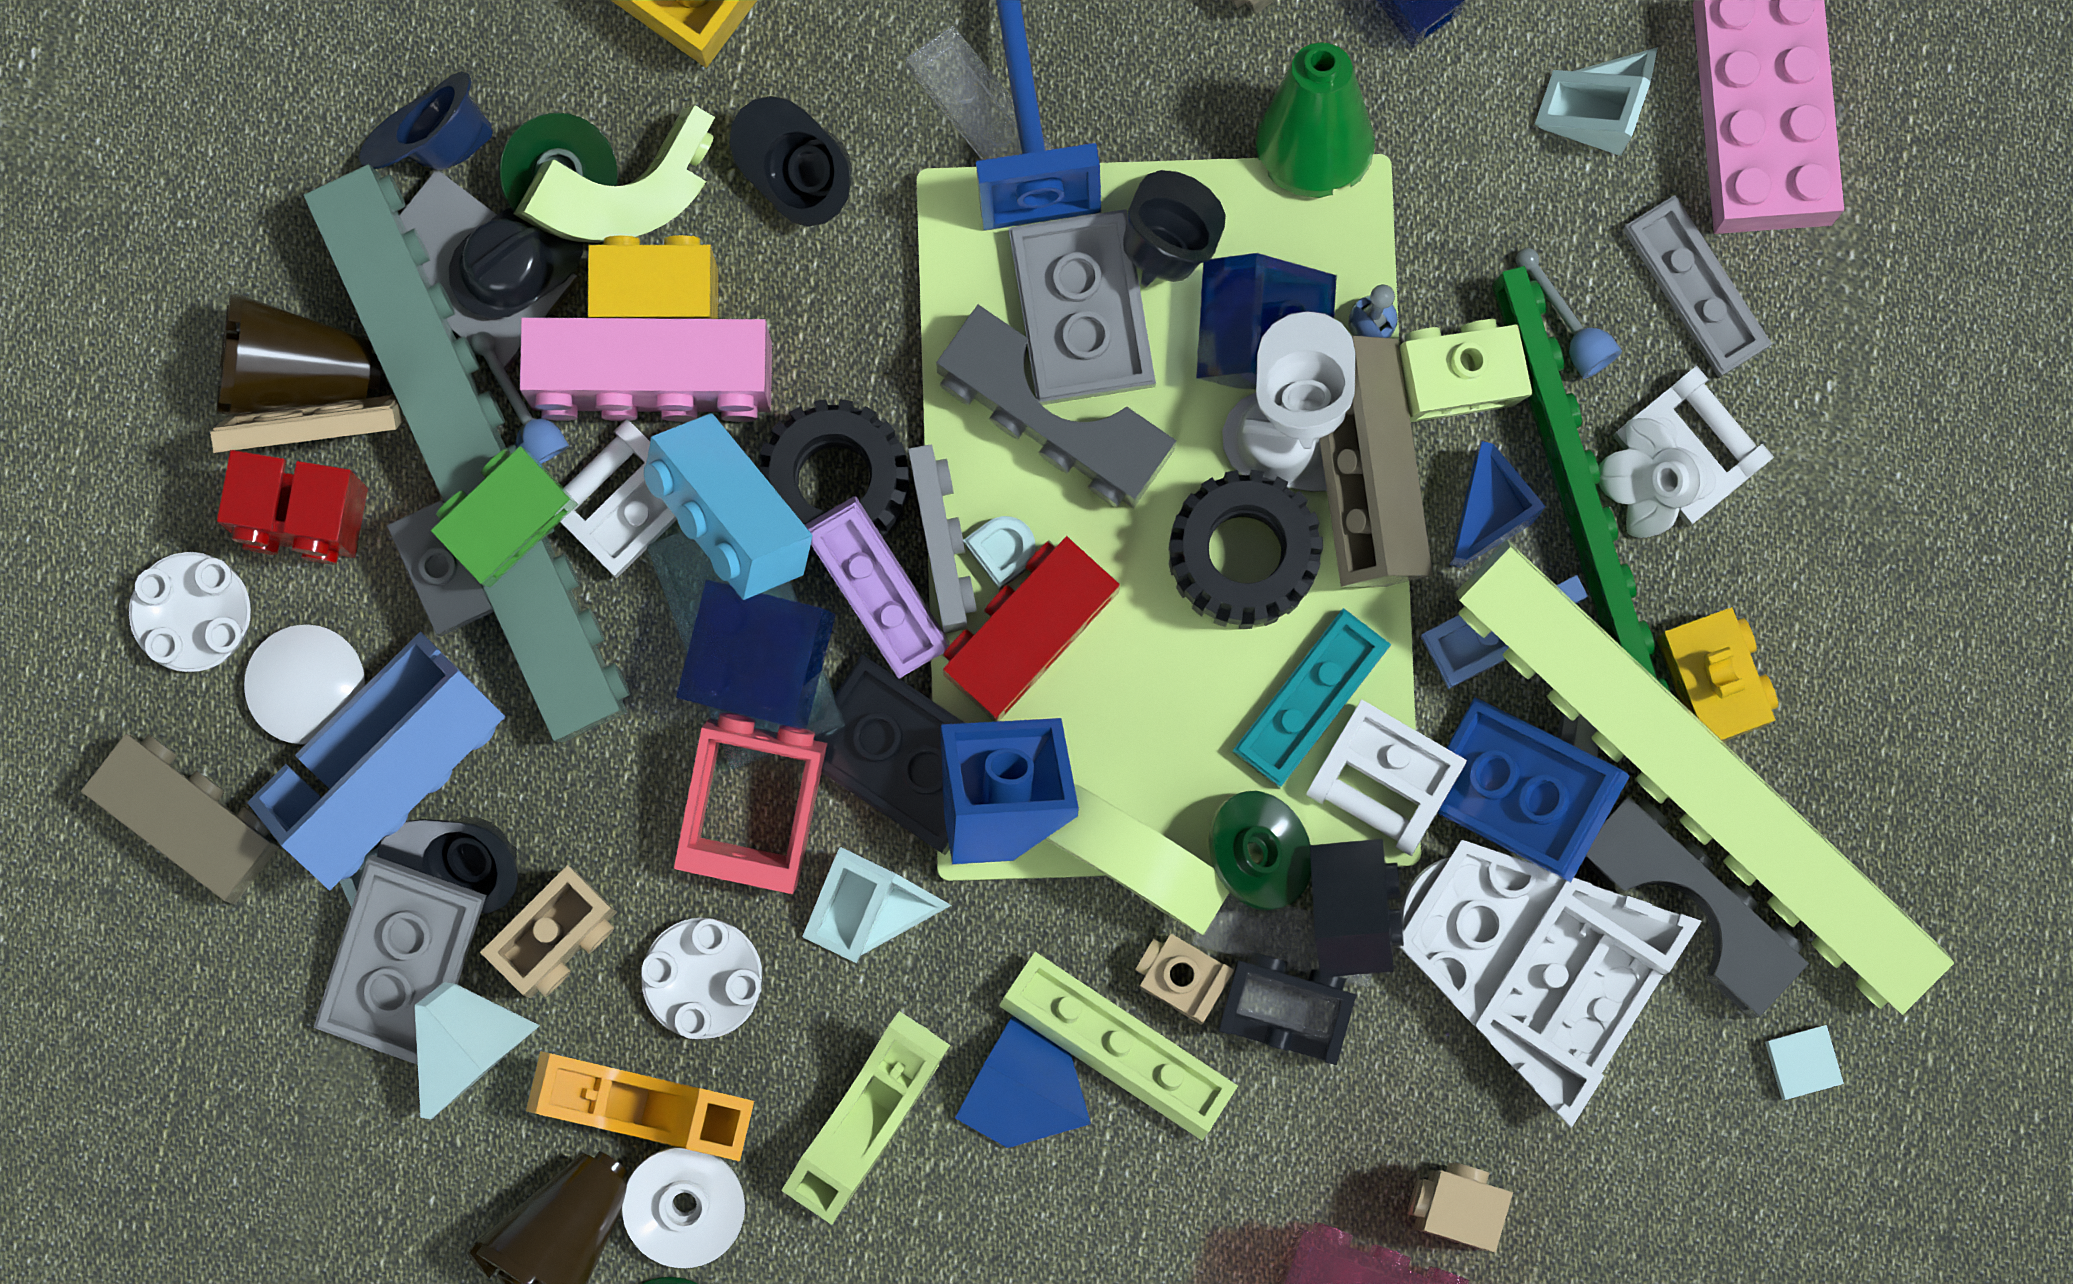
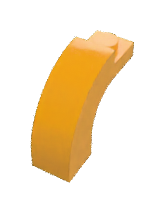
[526,1051,754,1161]

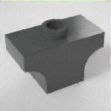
[387,500,494,637]

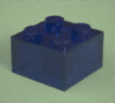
[676,579,836,730]

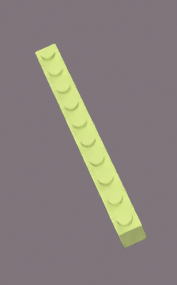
[1456,539,1954,1015]

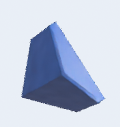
[1449,441,1546,568]
[955,1016,1091,1148]

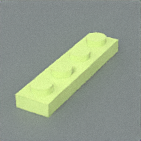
[999,952,1238,1141]

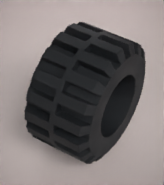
[757,399,910,556]
[1168,470,1323,629]

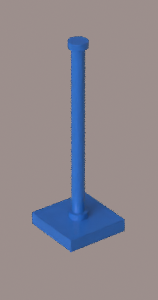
[976,0,1101,230]

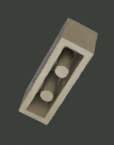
[81,733,279,905]

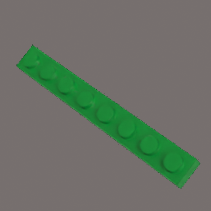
[1492,266,1670,691]

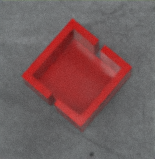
[217,450,368,565]

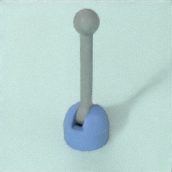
[1516,248,1622,379]
[1348,284,1398,338]
[471,332,569,464]

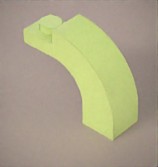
[514,105,715,243]
[1045,784,1229,935]
[781,1011,950,1225]

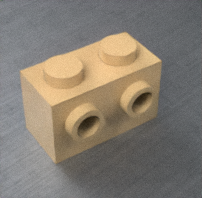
[480,865,617,998]
[1407,1162,1513,1253]

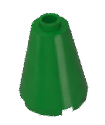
[1256,42,1375,198]

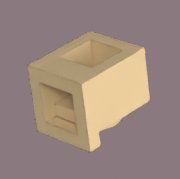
[1135,934,1234,1025]

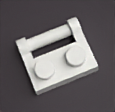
[1613,366,1774,527]
[560,419,677,579]
[1306,699,1467,856]

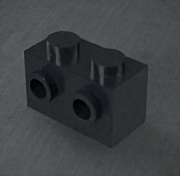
[1310,839,1404,978]

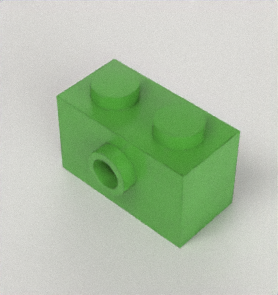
[431,446,579,588]

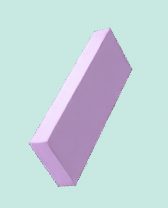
[805,496,950,679]

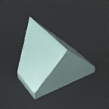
[1535,47,1658,156]
[802,847,952,963]
[415,982,540,1119]

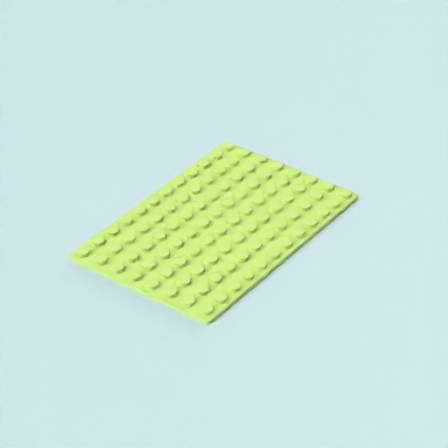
[917,154,1421,881]

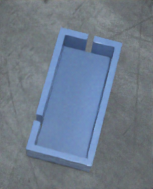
[247,631,505,891]

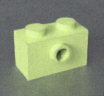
[1399,319,1532,423]

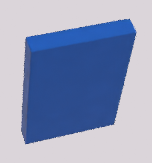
[1437,697,1630,883]

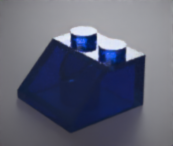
[1196,253,1337,389]

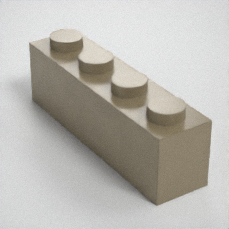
[1319,336,1433,587]

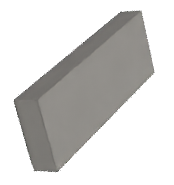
[1623,195,1772,378]

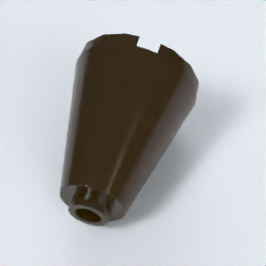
[216,294,382,415]
[467,1151,628,1284]

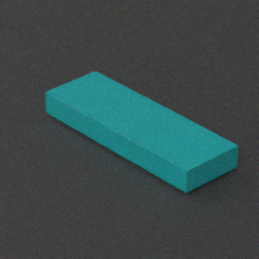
[1232,608,1391,789]

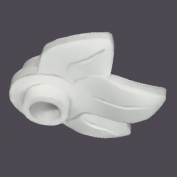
[1599,418,1707,538]

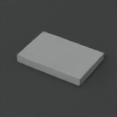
[399,170,579,371]
[1009,209,1156,405]
[313,855,487,1065]

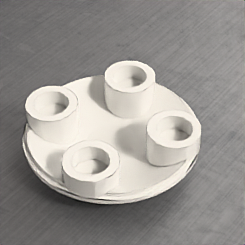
[129,552,251,672]
[244,625,365,745]
[641,918,763,1039]

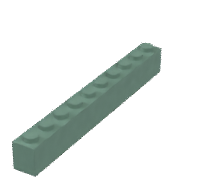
[303,164,630,743]

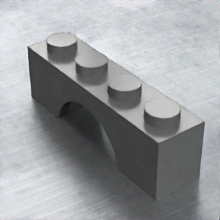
[936,304,1177,508]
[1582,797,1809,1019]

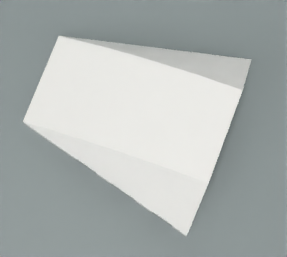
[1399,840,1702,1128]

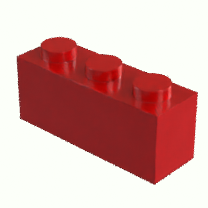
[943,536,1120,722]

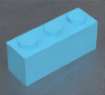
[644,413,813,600]

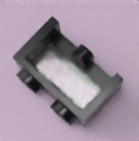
[1217,952,1357,1066]

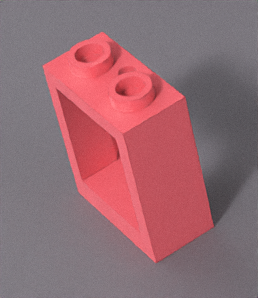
[674,713,827,894]

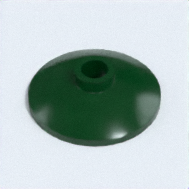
[499,112,618,227]
[1208,791,1311,910]

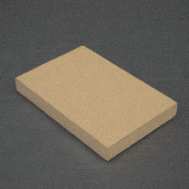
[210,394,406,453]

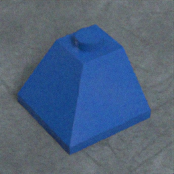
[940,718,1079,864]

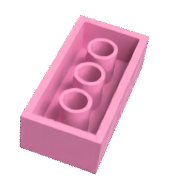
[1693,0,1844,234]
[520,318,772,422]

